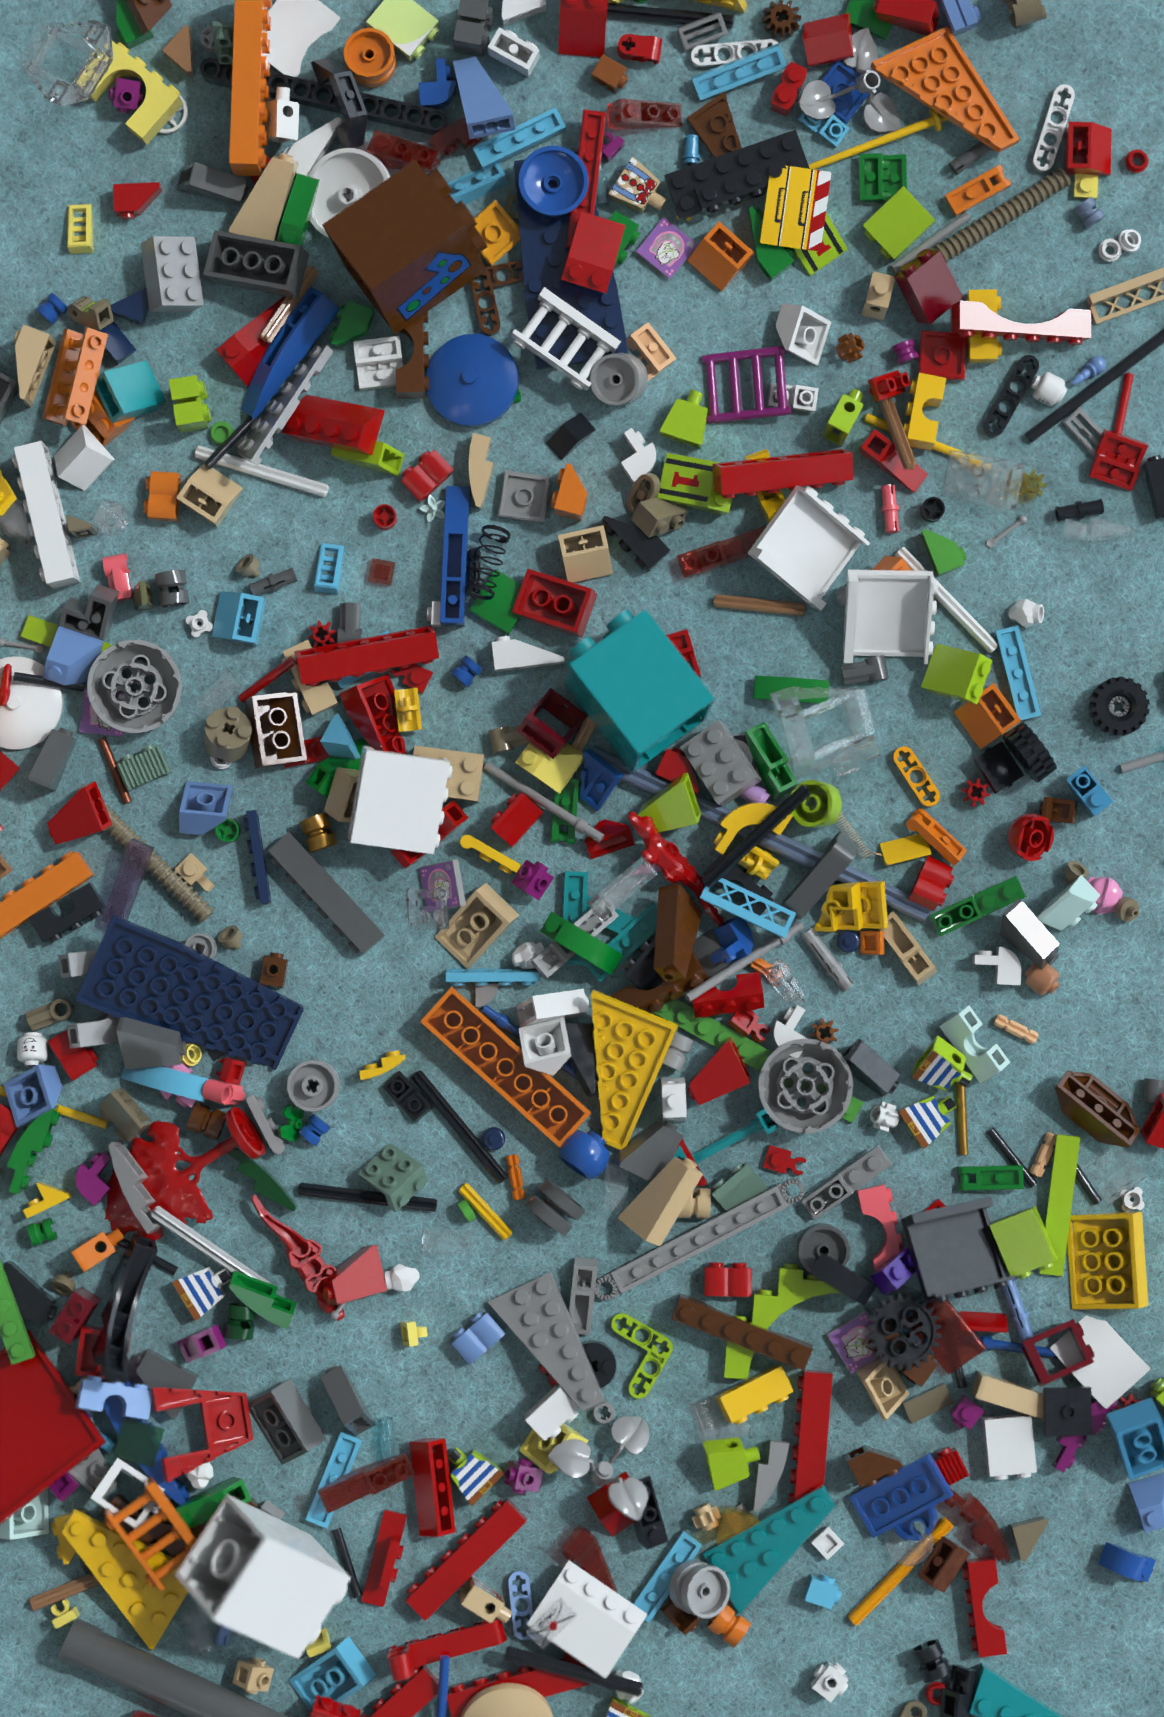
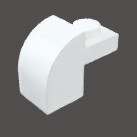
[621,428,656,485]
[972,947,1021,985]
[773,1005,807,1058]

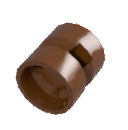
[186,1101,226,1141]

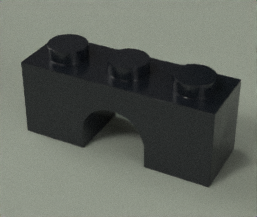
[703,854,774,916]
[29,883,106,944]

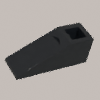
[602,516,670,572]
[565,1023,598,1097]
[632,1476,669,1550]

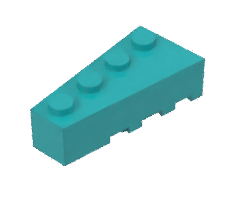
[969,1663,1064,1717]

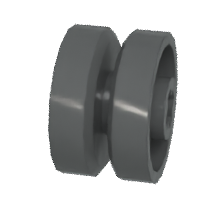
[525,1178,586,1237]
[797,1223,850,1272]

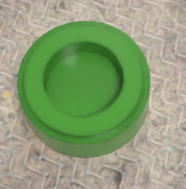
[210,421,234,445]
[456,1199,476,1223]

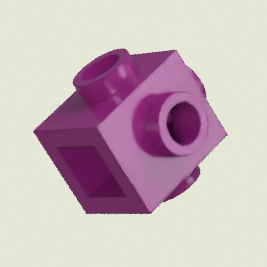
[108,77,143,113]
[511,859,554,901]
[503,1458,544,1494]

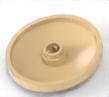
[461,1683,553,1717]

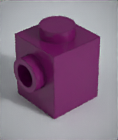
[949,1394,985,1429]

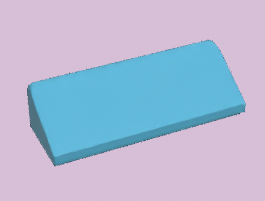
[448,163,508,204]

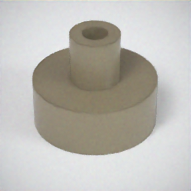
[236,554,260,578]
[1064,861,1089,885]
[1115,897,1139,922]
[218,925,243,950]
[51,1271,76,1296]

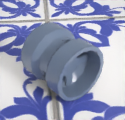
[1073,197,1106,229]

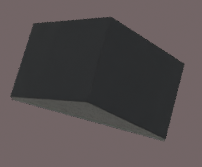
[546,413,596,460]

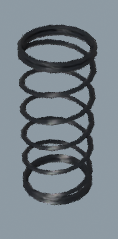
[465,525,511,600]

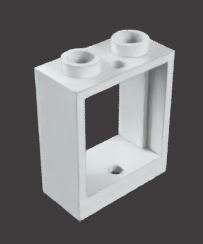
[90,1458,165,1529]

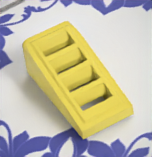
[67,204,93,254]

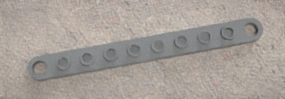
[595,1178,805,1300]

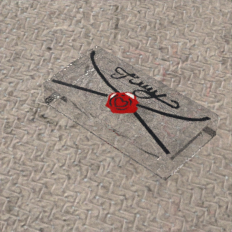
[526,1598,577,1649]

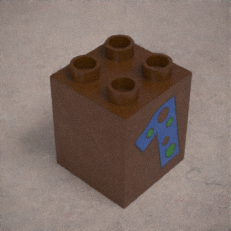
[322,160,487,334]

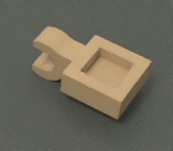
[175,853,215,892]

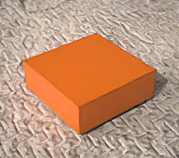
[860,930,884,955]

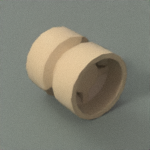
[677,1188,711,1219]

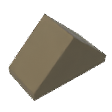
[1010,1516,1049,1562]

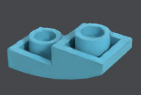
[796,111,850,147]

